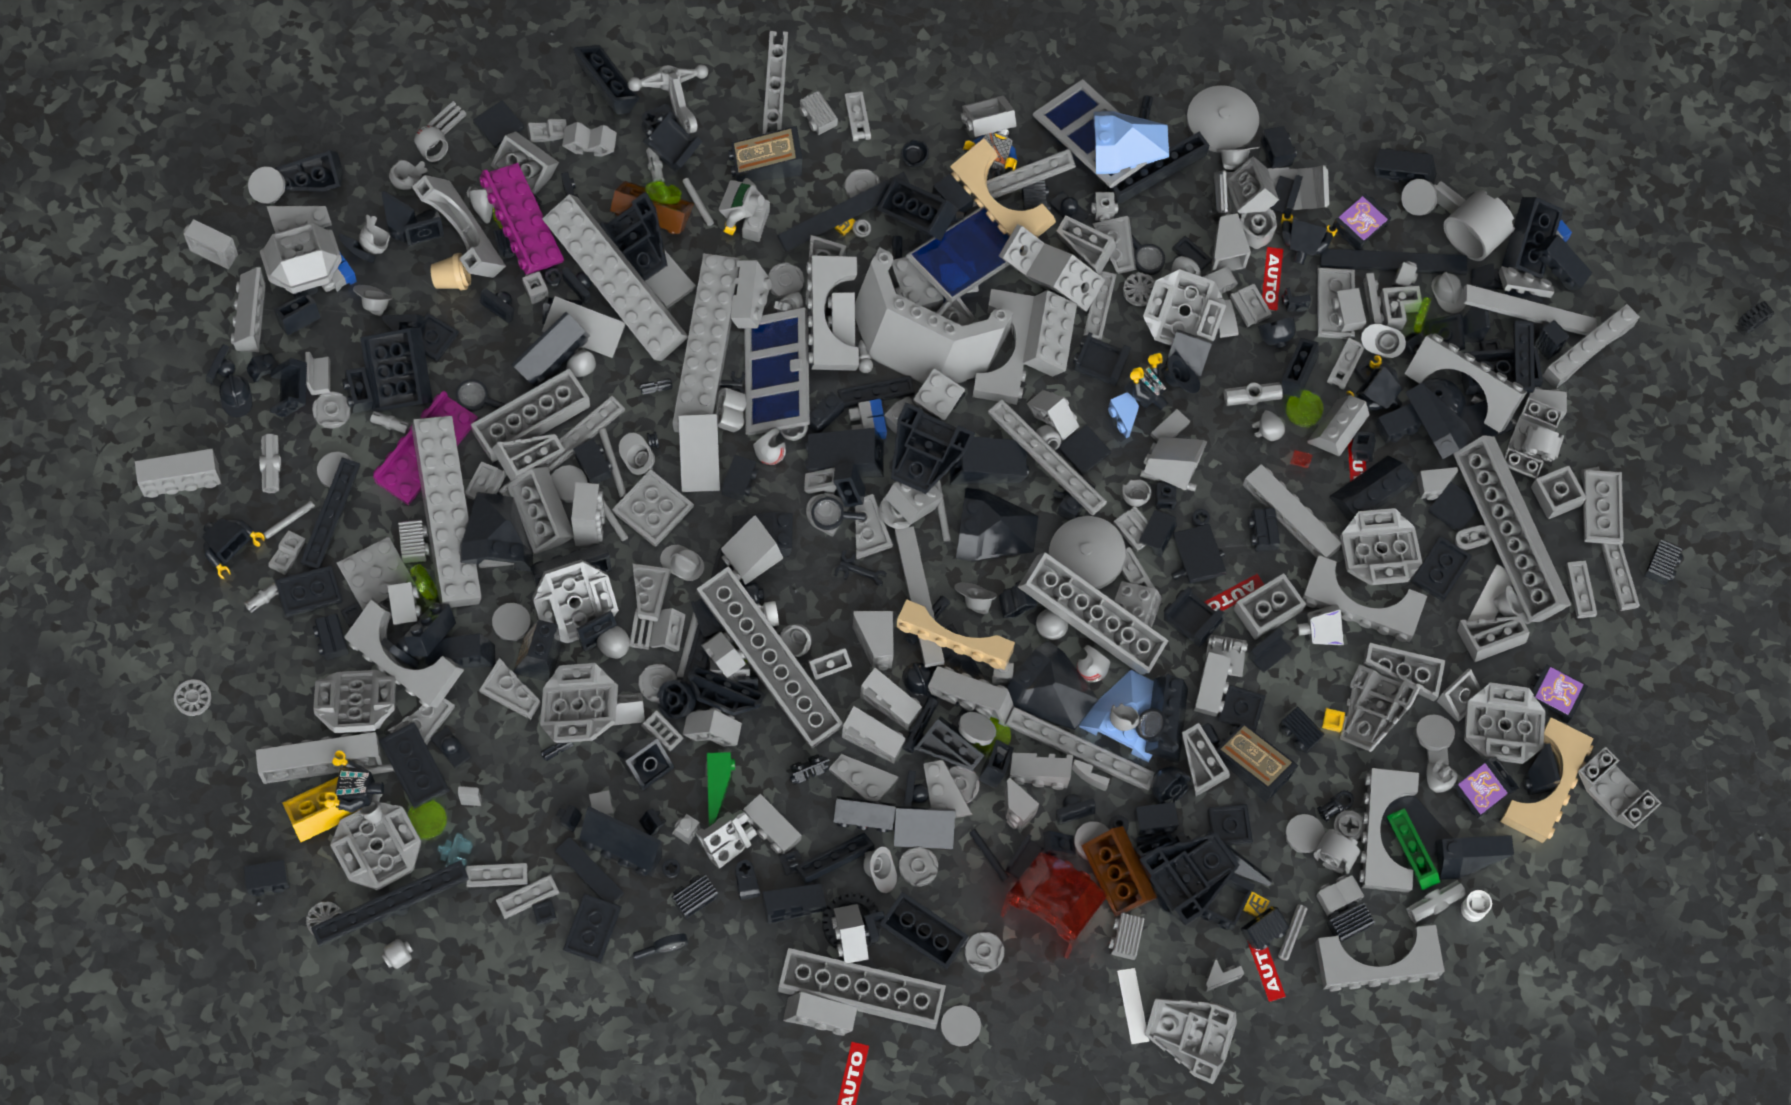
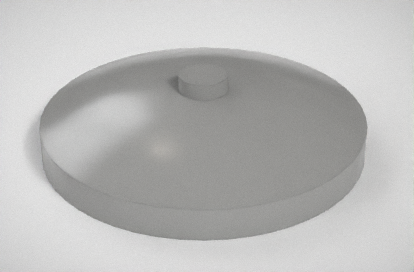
[1186,86,1259,153]
[1049,516,1126,590]

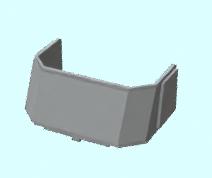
[1214,165,1329,213]

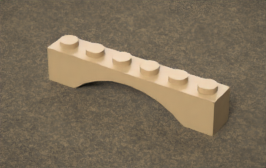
[897,600,1015,670]

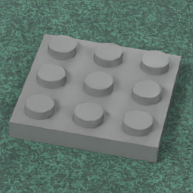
[612,469,694,547]
[337,537,416,610]

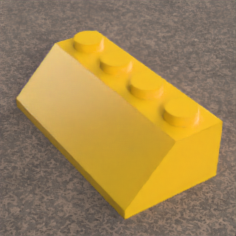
[282,777,361,842]

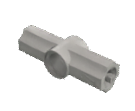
[1224,382,1283,406]
[260,434,281,493]
[1406,880,1466,924]

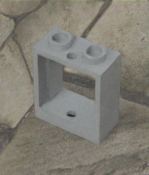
[961,95,1016,137]
[184,219,238,270]

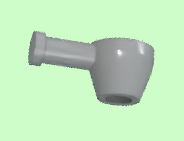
[361,794,383,824]

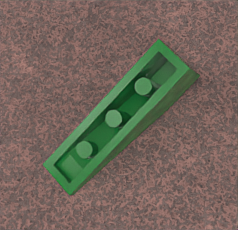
[707,752,735,826]
[1387,808,1440,890]

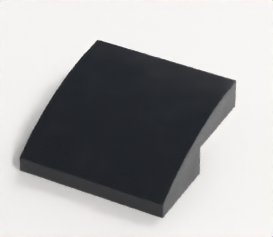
[576,610,617,652]

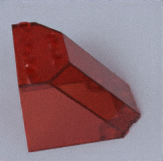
[1000,853,1107,959]

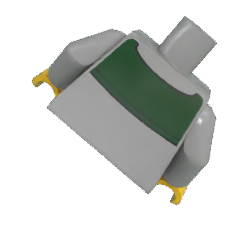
[718,178,765,236]

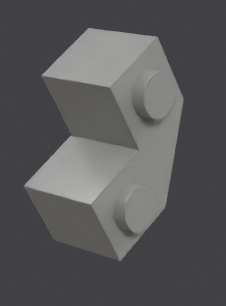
[562,122,617,157]
[701,631,746,678]

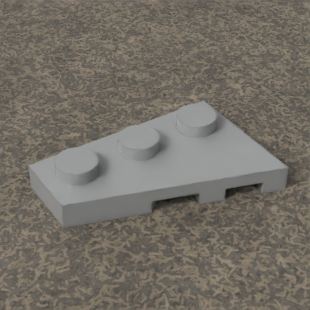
[267,206,332,233]
[1093,216,1136,274]
[632,563,671,621]

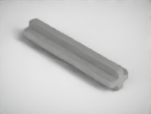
[1278,904,1308,961]

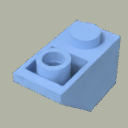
[1108,392,1139,438]

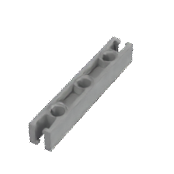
[762,31,788,134]

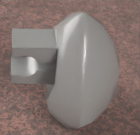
[1171,256,1201,276]
[774,292,805,327]
[566,349,596,377]
[1252,410,1285,441]
[1426,759,1458,793]

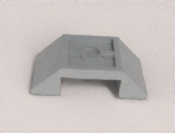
[1504,397,1564,479]
[1578,747,1662,829]

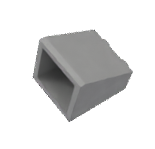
[1210,213,1251,273]
[1143,437,1207,490]
[721,515,783,585]
[853,611,893,670]

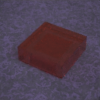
[1290,450,1313,468]

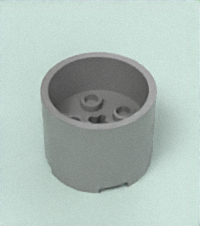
[1444,190,1515,261]

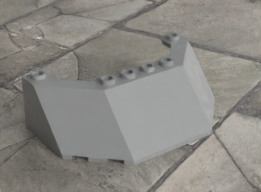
[855,248,1013,384]

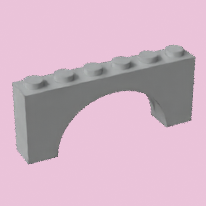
[413,175,506,278]
[806,255,859,371]
[972,289,1034,405]
[1405,333,1527,432]
[1302,555,1427,642]
[344,600,464,708]
[1359,768,1419,893]
[1315,925,1445,992]

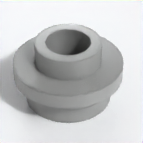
[853,219,871,238]

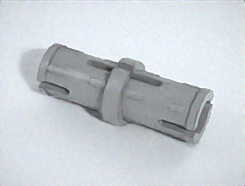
[646,148,665,185]
[370,411,410,434]
[244,583,278,613]

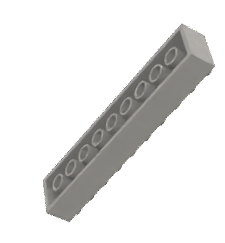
[542,194,688,361]
[673,253,741,433]
[412,416,481,608]
[1454,435,1571,622]
[697,566,843,749]

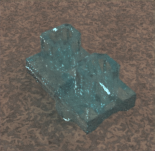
[437,833,473,868]

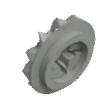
[1333,811,1365,840]

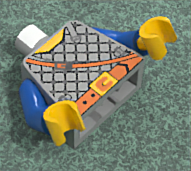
[962,129,1017,173]

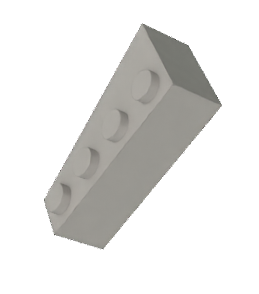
[1362,643,1445,702]
[928,666,1014,726]

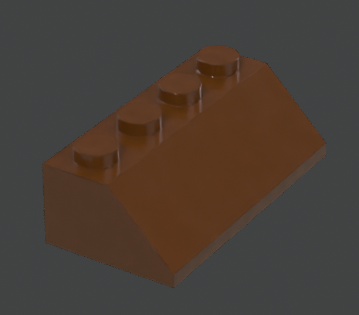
[610,181,694,234]
[1081,826,1157,917]

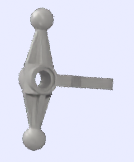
[628,64,709,133]

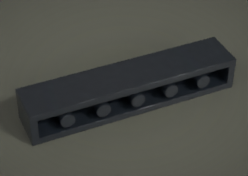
[1107,131,1210,205]

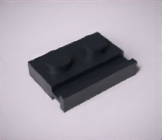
[691,598,726,639]

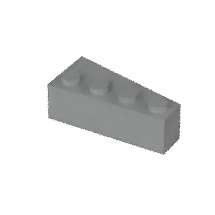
[805,235,846,315]

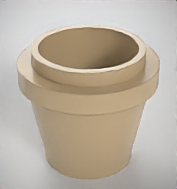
[431,253,471,291]

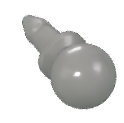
[858,340,873,373]

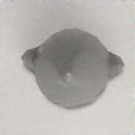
[466,186,494,224]

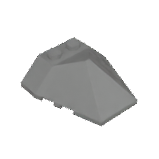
[1340,664,1420,752]
[1145,998,1237,1084]

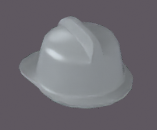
[1216,147,1260,170]
[1431,272,1466,314]
[353,285,393,316]
[1361,323,1406,358]
[619,433,655,475]
[660,545,704,581]
[954,582,997,614]
[1493,585,1531,624]
[863,846,897,893]

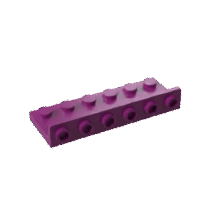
[480,163,564,275]
[373,391,479,506]

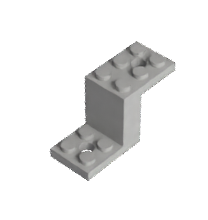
[999,224,1105,312]

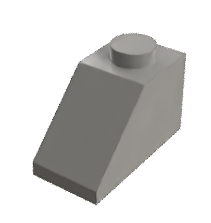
[1417,467,1458,500]

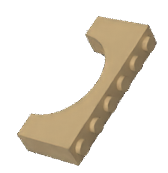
[950,138,1056,250]
[1500,718,1593,843]

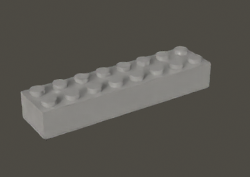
[1018,552,1169,675]
[778,948,946,1030]

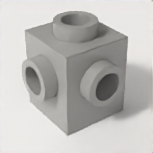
[1091,192,1118,222]

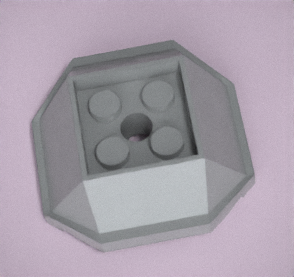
[260,223,342,294]
[1143,269,1226,346]
[1340,508,1422,585]
[532,559,619,643]
[540,663,618,743]
[313,670,396,733]
[1464,683,1545,764]
[330,802,422,890]

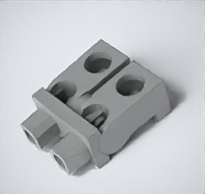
[695,810,757,868]

